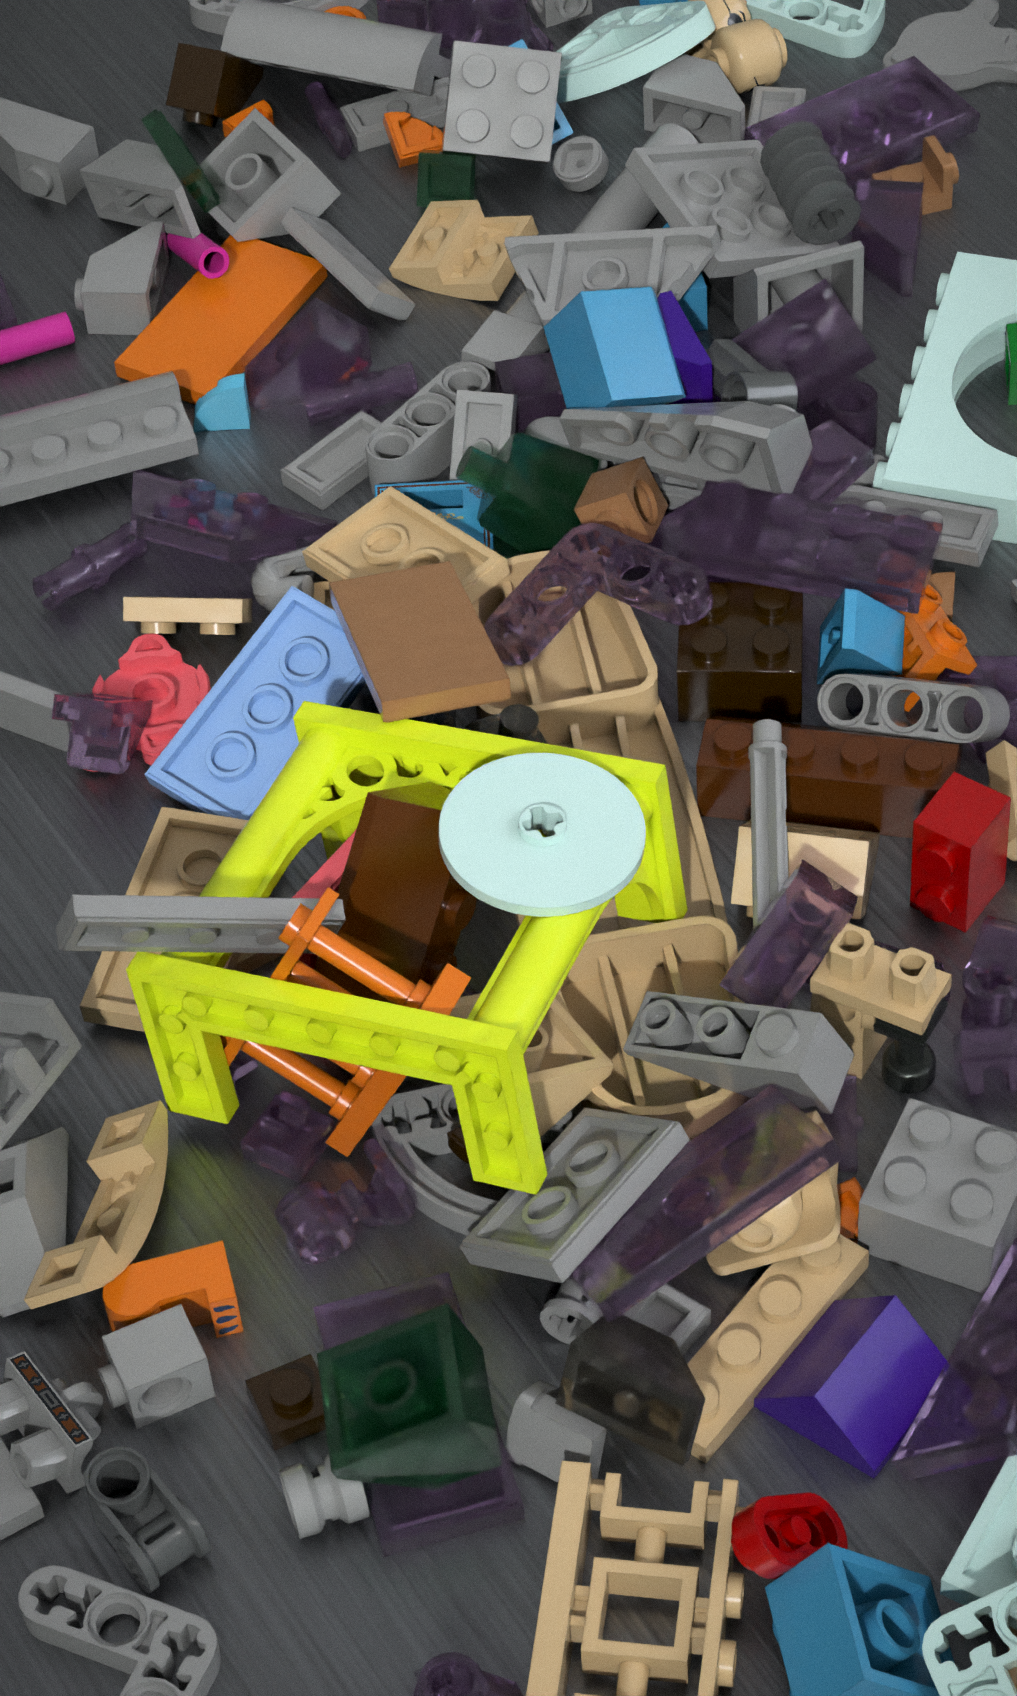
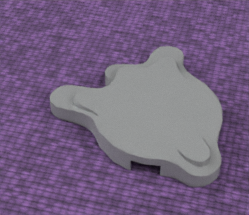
[883,0,1017,92]

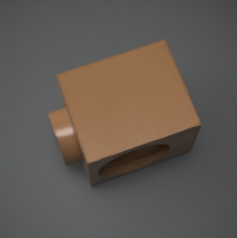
[574,457,668,558]

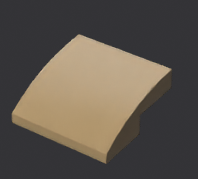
[389,200,539,301]

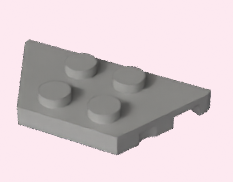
[504,225,721,329]

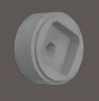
[552,136,609,192]

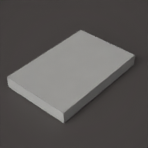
[459,1108,690,1283]

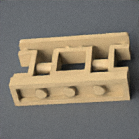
[526,1461,745,1696]

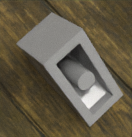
[643,54,745,144]
[74,221,170,335]

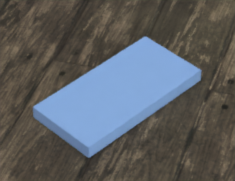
[144,586,366,820]

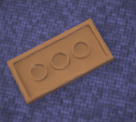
[329,561,511,723]

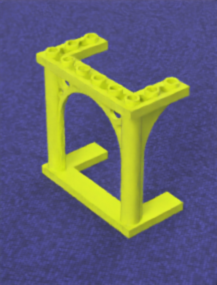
[126,701,688,1195]

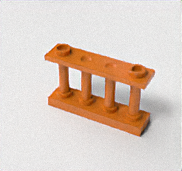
[220,887,471,1157]

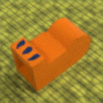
[103,1240,244,1338]

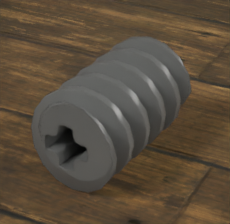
[760,121,861,245]

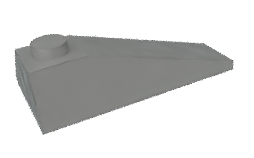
[559,401,813,506]

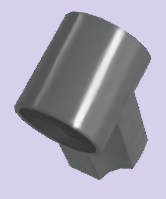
[705,339,798,411]

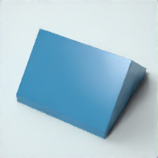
[544,287,686,409]

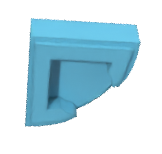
[194,373,251,432]

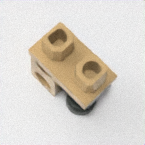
[810,923,952,1094]

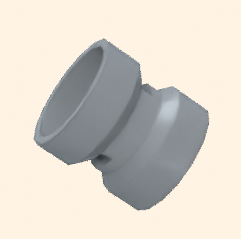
[278,1447,370,1539]

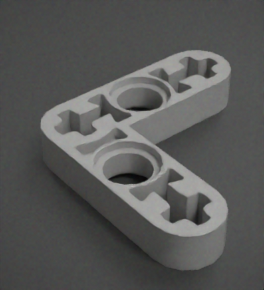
[18,1565,222,1696]

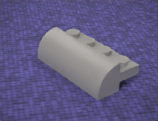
[221,0,451,96]
[0,371,199,507]

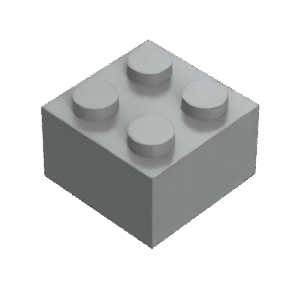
[441,40,562,164]
[858,1097,1017,1296]

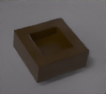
[245,1354,341,1451]

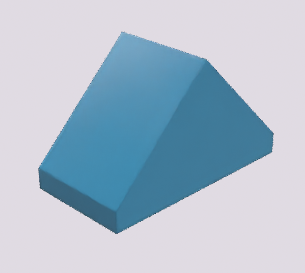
[817,588,905,685]

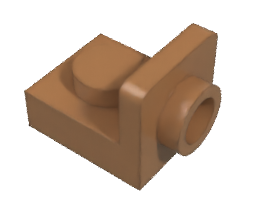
[871,135,959,223]

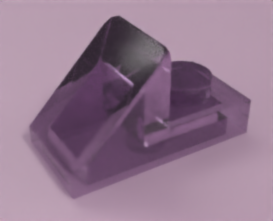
[51,692,153,775]

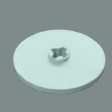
[439,753,646,917]

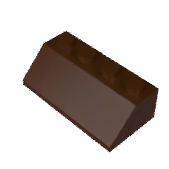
[696,716,963,839]
[314,782,477,1004]

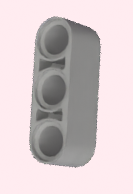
[365,361,491,496]
[817,674,1010,743]

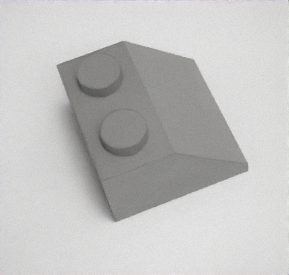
[181,108,342,242]
[733,241,864,362]

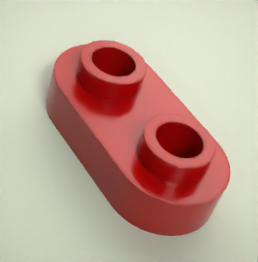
[731,1492,848,1579]

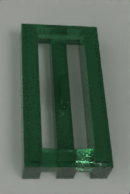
[141,109,221,214]

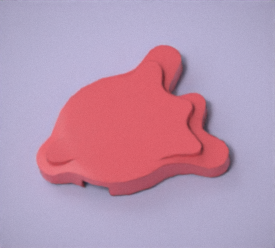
[76,633,211,772]

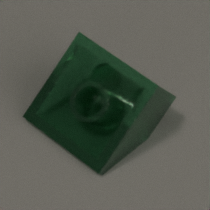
[317,1303,502,1490]

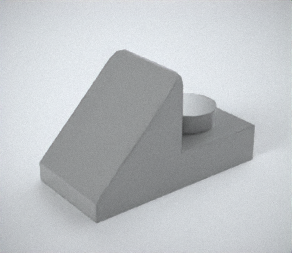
[449,390,520,511]

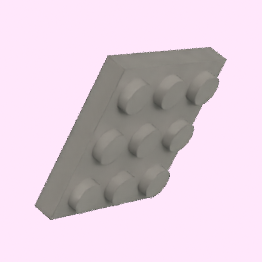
[625,140,840,279]

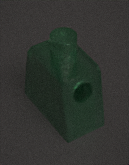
[456,432,599,554]

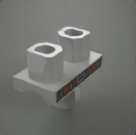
[0,1351,104,1494]

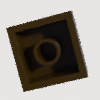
[677,582,803,723]

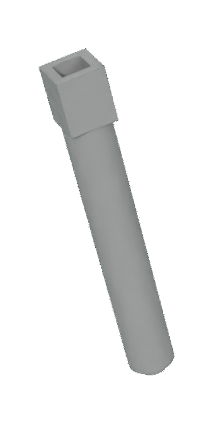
[461,123,699,405]

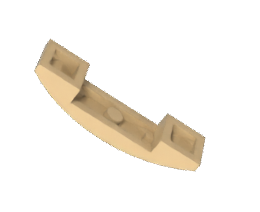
[24,1100,169,1310]

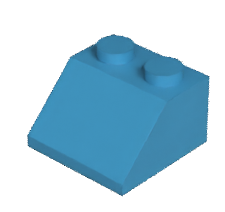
[765,1543,955,1696]

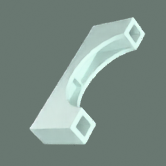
[873,251,1017,544]

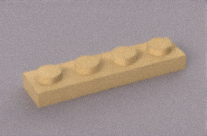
[647,1234,869,1464]

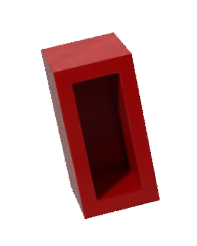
[910,772,1011,933]

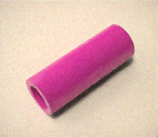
[167,233,229,279]
[0,311,75,365]

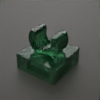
[417,149,476,207]

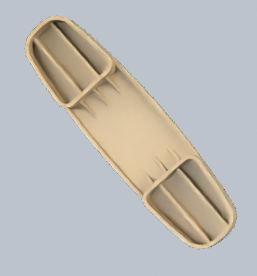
[472,550,751,1153]

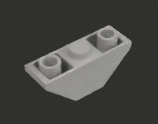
[0,1127,69,1317]

